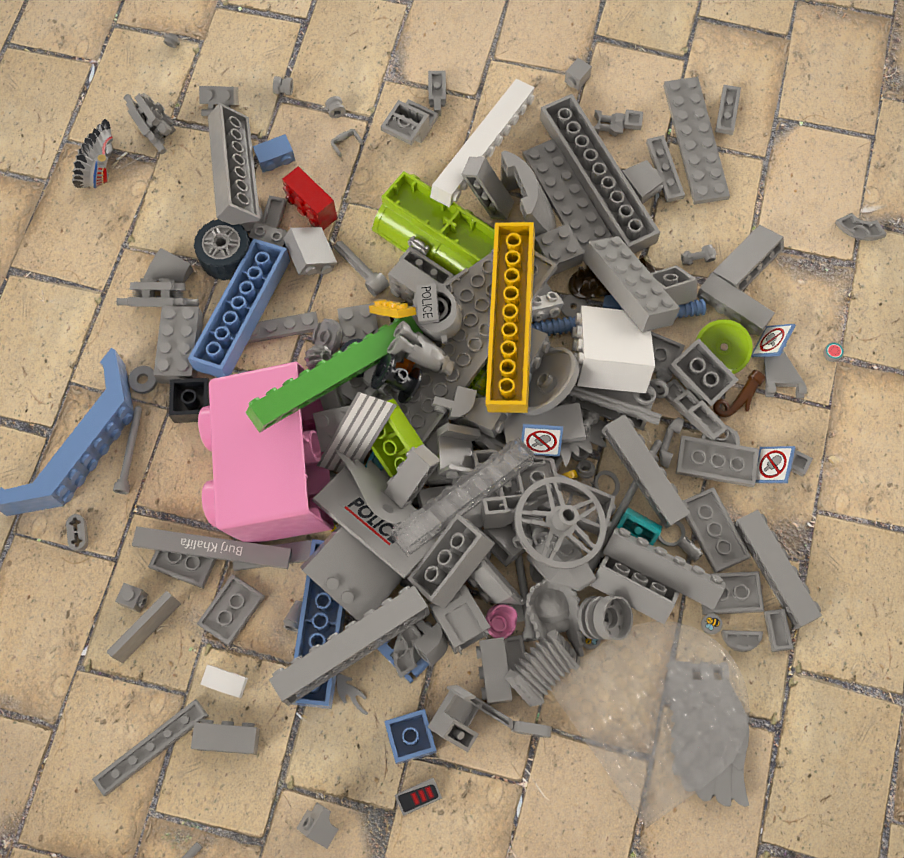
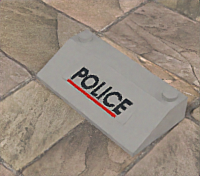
[312,460,443,578]

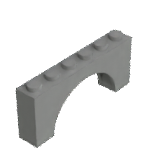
[455,327,550,438]

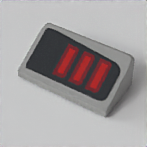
[395,778,442,816]

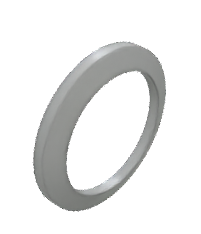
[594,470,620,496]
[658,521,685,546]

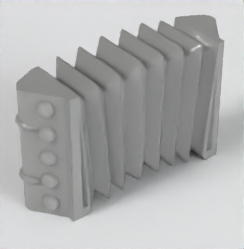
[505,629,580,707]

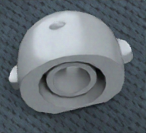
[413,283,463,344]

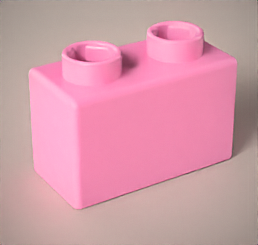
[198,362,334,543]

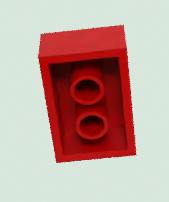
[282,166,338,230]

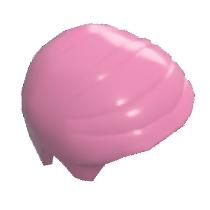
[485,604,518,639]

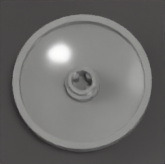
[523,347,580,415]

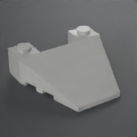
[472,449,562,529]

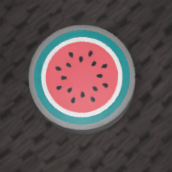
[823,342,844,362]

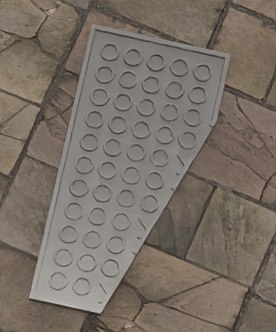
[340,249,558,445]

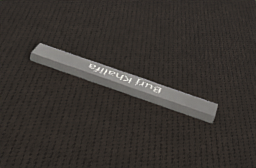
[132,526,292,569]

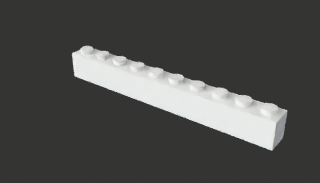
[430,79,535,207]

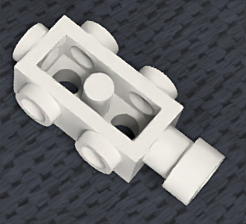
[532,291,564,322]

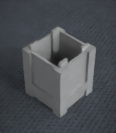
[429,585,490,655]

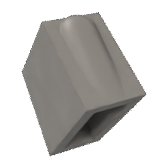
[622,160,664,204]

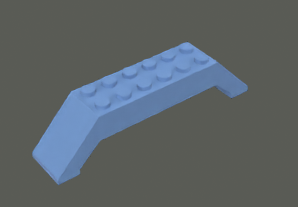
[0,348,134,516]

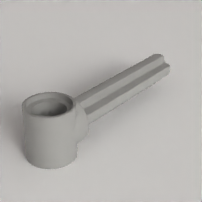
[334,241,390,297]

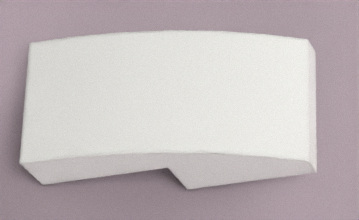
[200,665,248,698]

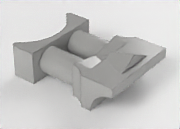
[594,110,625,136]

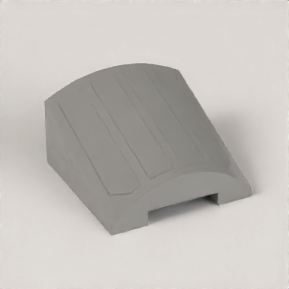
[500,151,556,237]

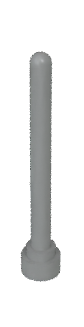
[113,406,142,494]
[515,555,537,642]

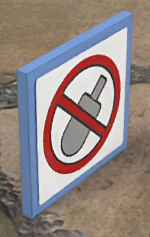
[751,324,796,358]
[520,424,563,456]
[755,446,796,483]

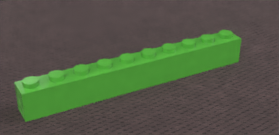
[246,316,423,433]

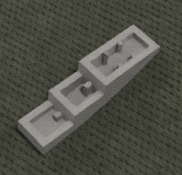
[664,378,728,441]

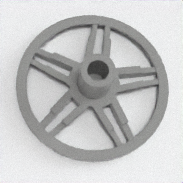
[514,477,606,569]

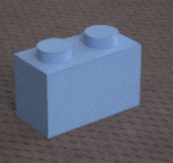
[252,134,295,172]

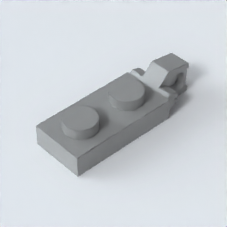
[428,71,446,116]

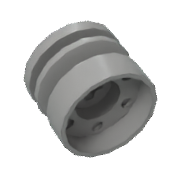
[578,596,633,640]

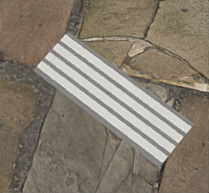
[316,392,397,473]

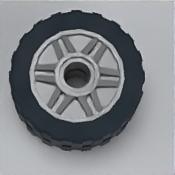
[194,219,251,281]

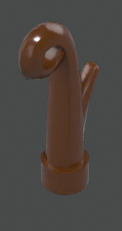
[713,370,766,417]

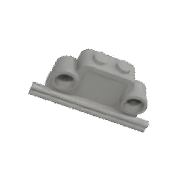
[568,385,662,431]

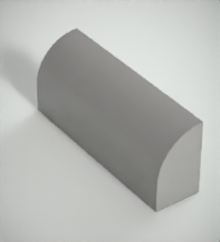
[713,225,784,291]

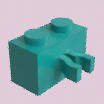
[617,507,663,546]

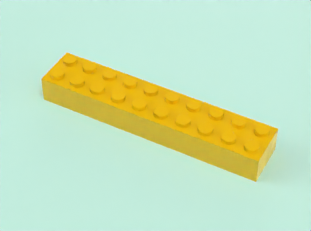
[485,222,535,413]

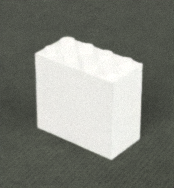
[571,305,655,393]

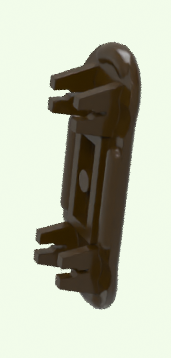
[568,255,657,299]

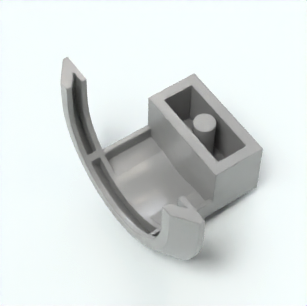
[428,684,513,752]

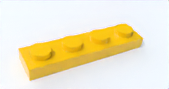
[369,300,416,318]

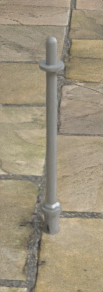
[587,440,662,574]

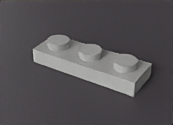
[715,85,741,135]

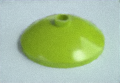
[696,319,753,374]

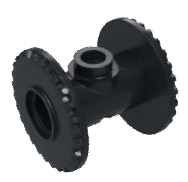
[371,353,423,404]

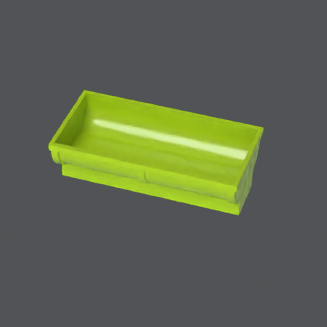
[372,171,495,276]

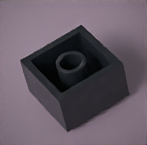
[169,378,210,423]

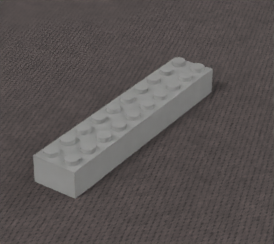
[540,94,660,253]

